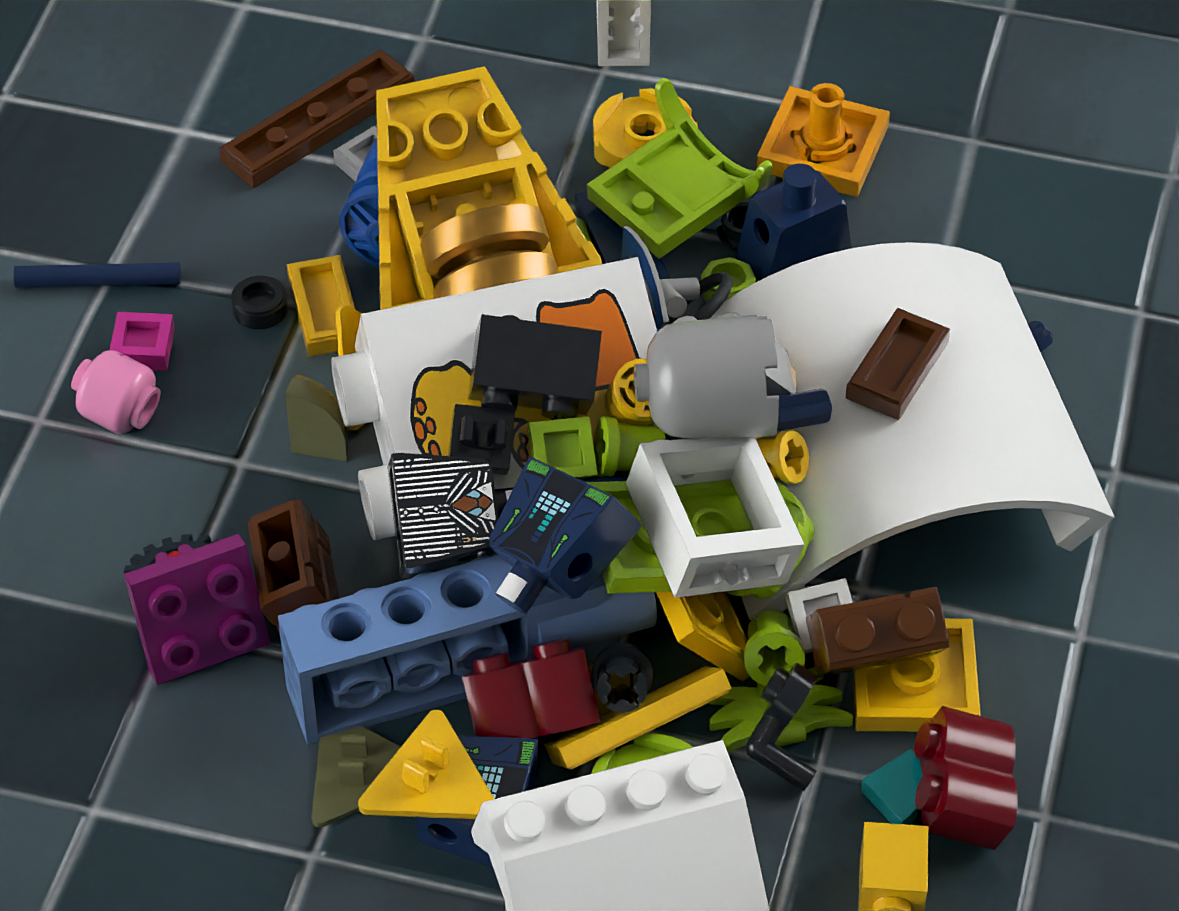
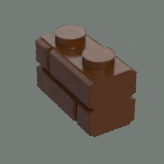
[248,499,339,633]
[806,587,950,678]

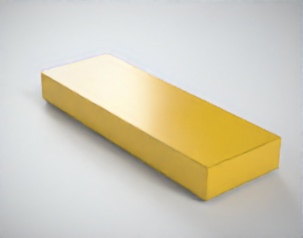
[544,666,732,770]

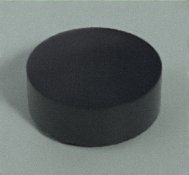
[231,276,288,329]

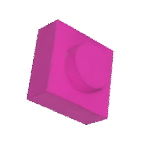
[110,312,175,371]

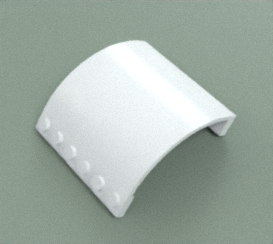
[710,242,1115,620]

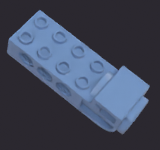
[278,554,657,745]

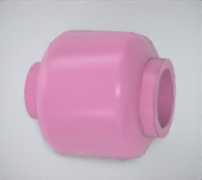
[71,350,161,434]

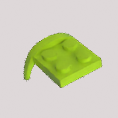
[587,78,773,259]

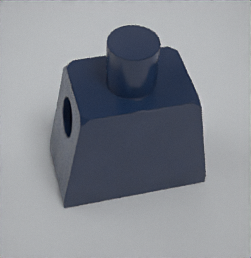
[736,163,852,282]

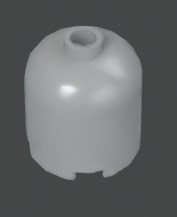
[634,315,779,438]

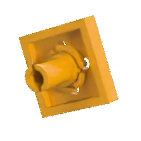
[756,83,890,197]

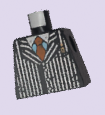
[387,453,514,580]

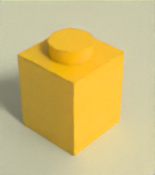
[858,822,928,911]

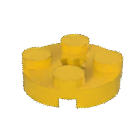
[593,88,698,168]

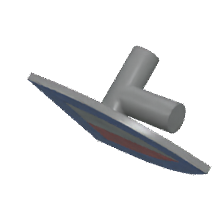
[621,226,700,332]

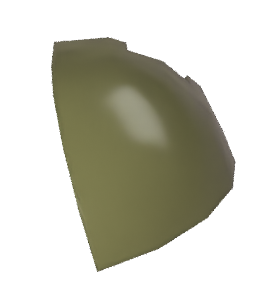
[285,374,348,462]

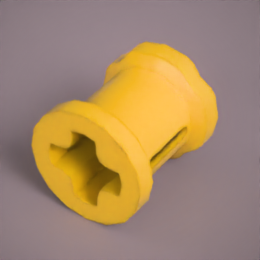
[755,430,809,484]

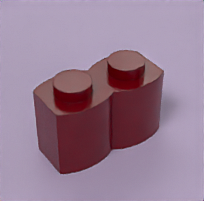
[462,638,601,739]
[914,706,1018,850]

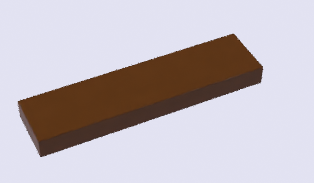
[219,49,415,189]

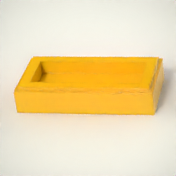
[287,255,355,357]

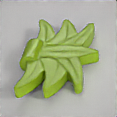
[709,667,853,753]

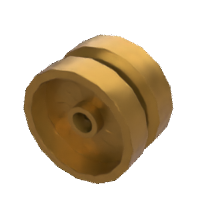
[420,204,559,299]

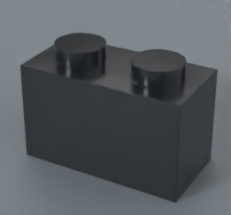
[468,314,602,420]

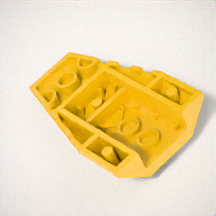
[376,66,602,310]

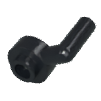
[745,662,818,792]

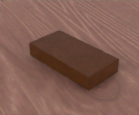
[845,308,950,420]

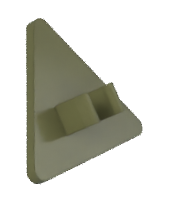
[311,726,401,827]

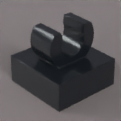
[448,404,515,475]

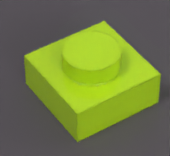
[527,416,598,479]

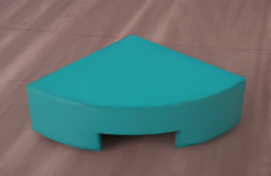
[861,749,923,825]

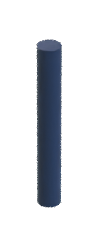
[14,262,181,288]

